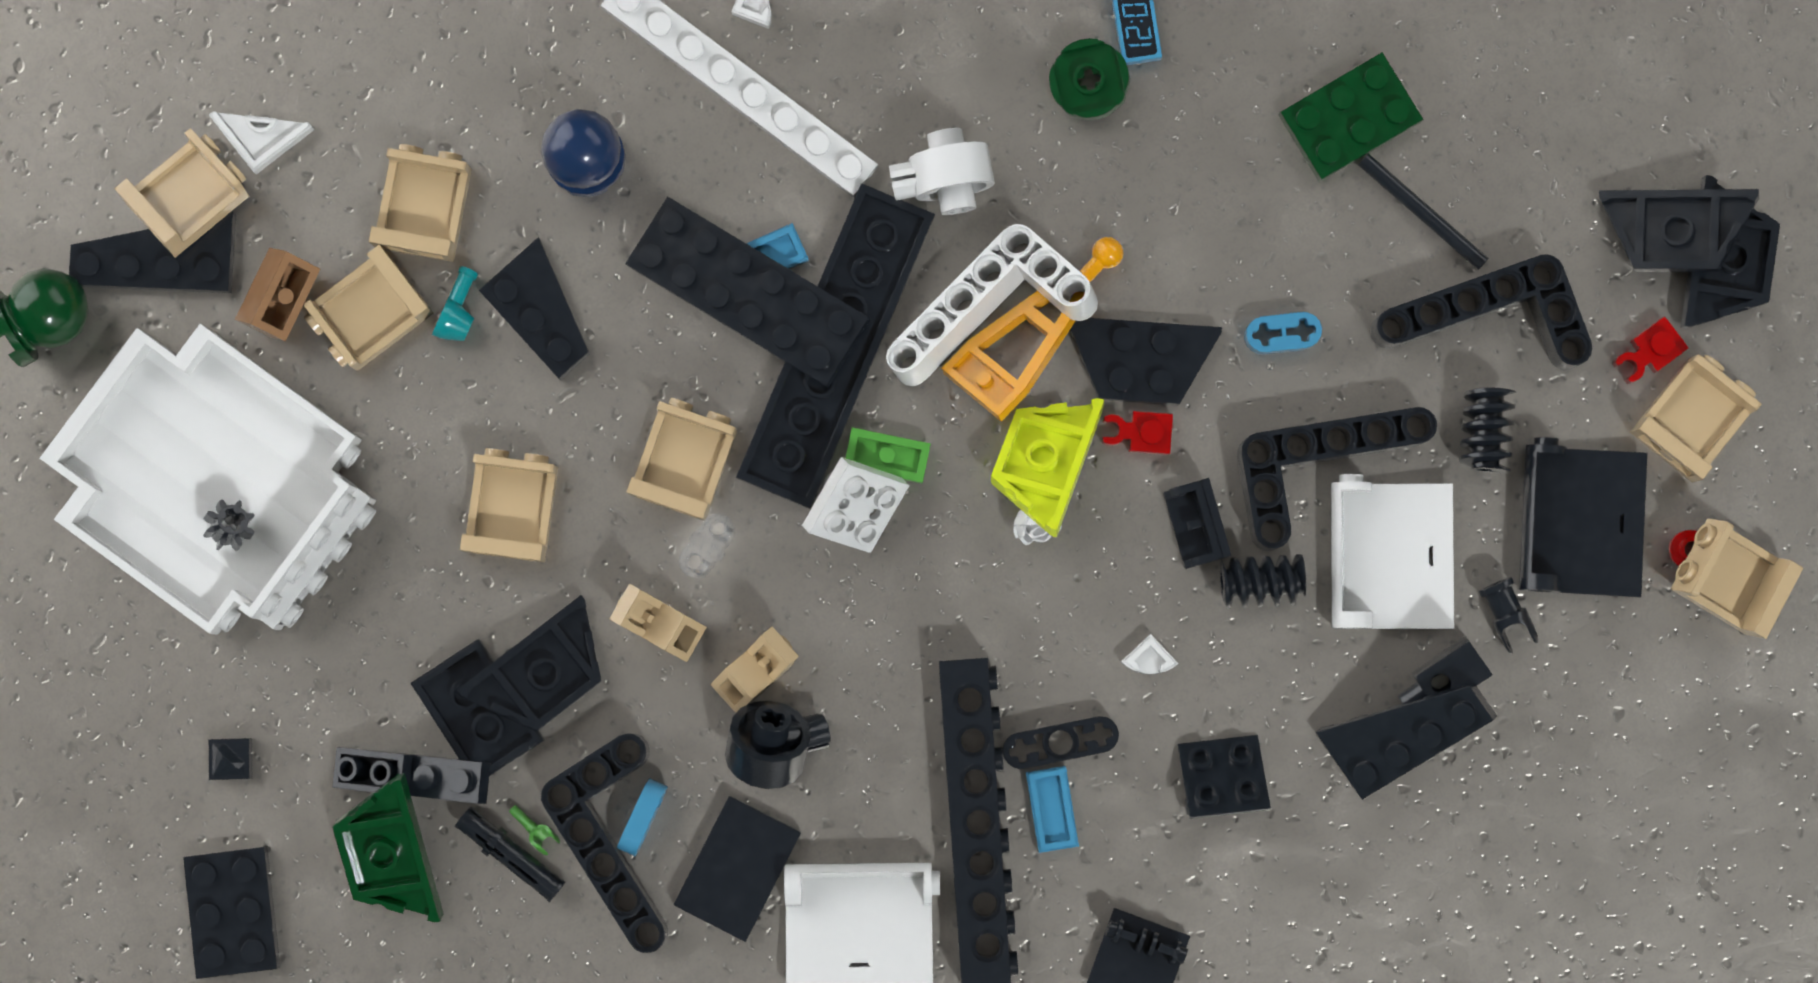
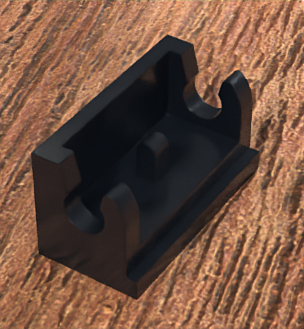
[1163,478,1232,569]

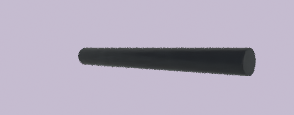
[1358,153,1489,270]

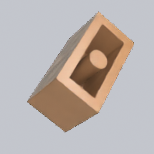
[234,248,320,341]

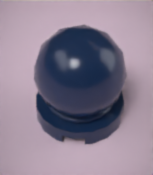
[541,109,626,198]

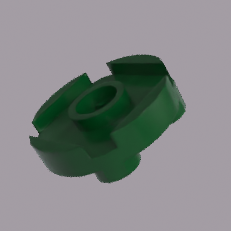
[1049,38,1130,120]

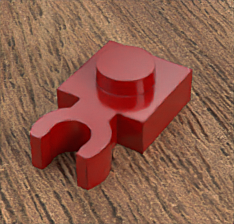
[1612,316,1689,384]
[1102,411,1173,455]

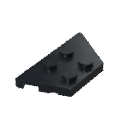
[1680,175,1780,329]
[1599,189,1759,272]
[1069,318,1222,406]
[457,595,602,732]

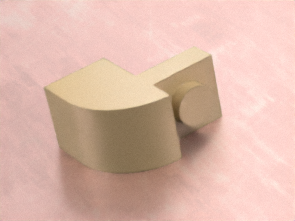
[609,584,707,662]
[710,626,799,713]

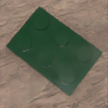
[1279,52,1424,182]

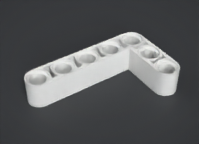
[886,224,1098,386]

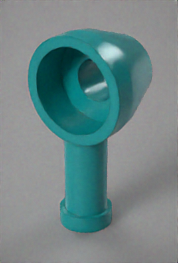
[432,266,478,341]

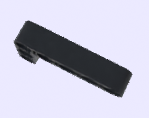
[1370,254,1593,370]
[1237,407,1437,551]
[541,733,668,953]

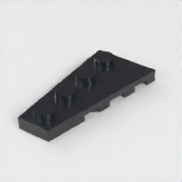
[1316,682,1497,800]

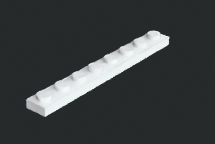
[601,0,878,198]

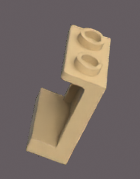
[114,128,249,258]
[369,144,472,262]
[304,245,434,371]
[1629,354,1762,483]
[627,398,737,521]
[460,448,558,563]
[1671,518,1803,639]

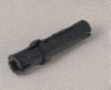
[454,806,566,903]

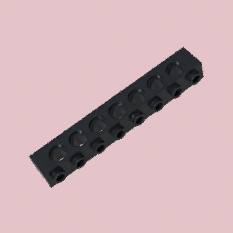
[939,658,1018,983]

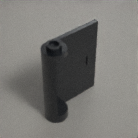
[1519,437,1648,598]

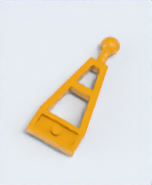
[941,237,1124,422]

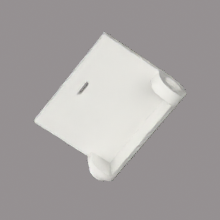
[1331,474,1454,629]
[784,863,940,983]

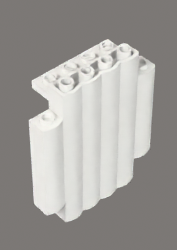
[39,324,376,635]

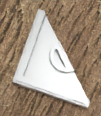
[209,111,315,174]

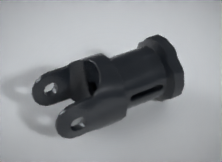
[1479,577,1538,654]

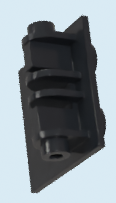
[1178,735,1271,819]
[1087,908,1190,983]

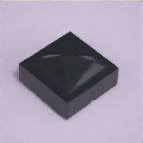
[208,738,252,780]

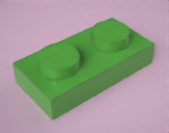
[846,427,931,484]

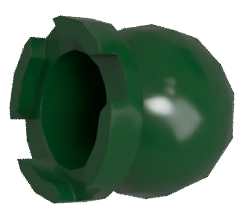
[0,268,89,367]

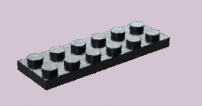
[625,196,870,388]

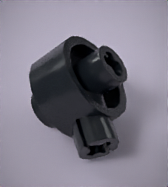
[725,700,831,789]

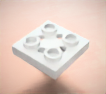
[802,457,910,553]

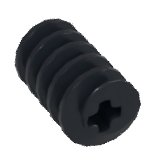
[1459,387,1516,473]
[1220,554,1306,609]

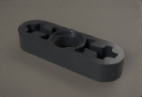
[1002,716,1119,769]

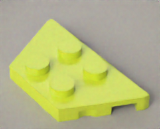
[991,398,1104,537]

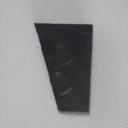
[479,237,590,380]

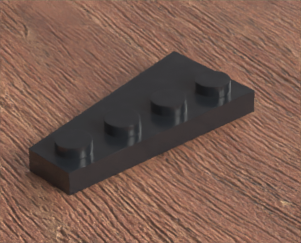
[69,212,236,293]

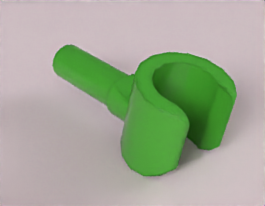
[509,805,560,855]

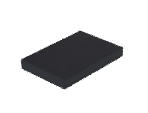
[410,639,545,777]
[673,796,801,942]

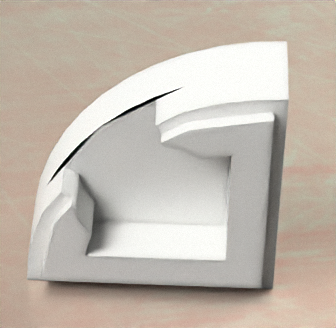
[731,0,772,29]
[1121,634,1179,675]

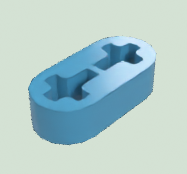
[1244,312,1322,355]
[617,778,668,857]

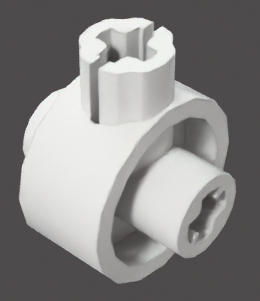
[889,128,995,215]

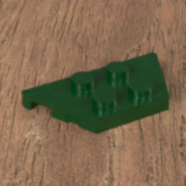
[332,773,444,923]

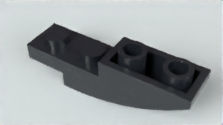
[332,747,491,804]

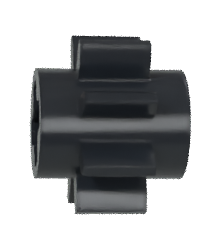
[203,499,255,551]

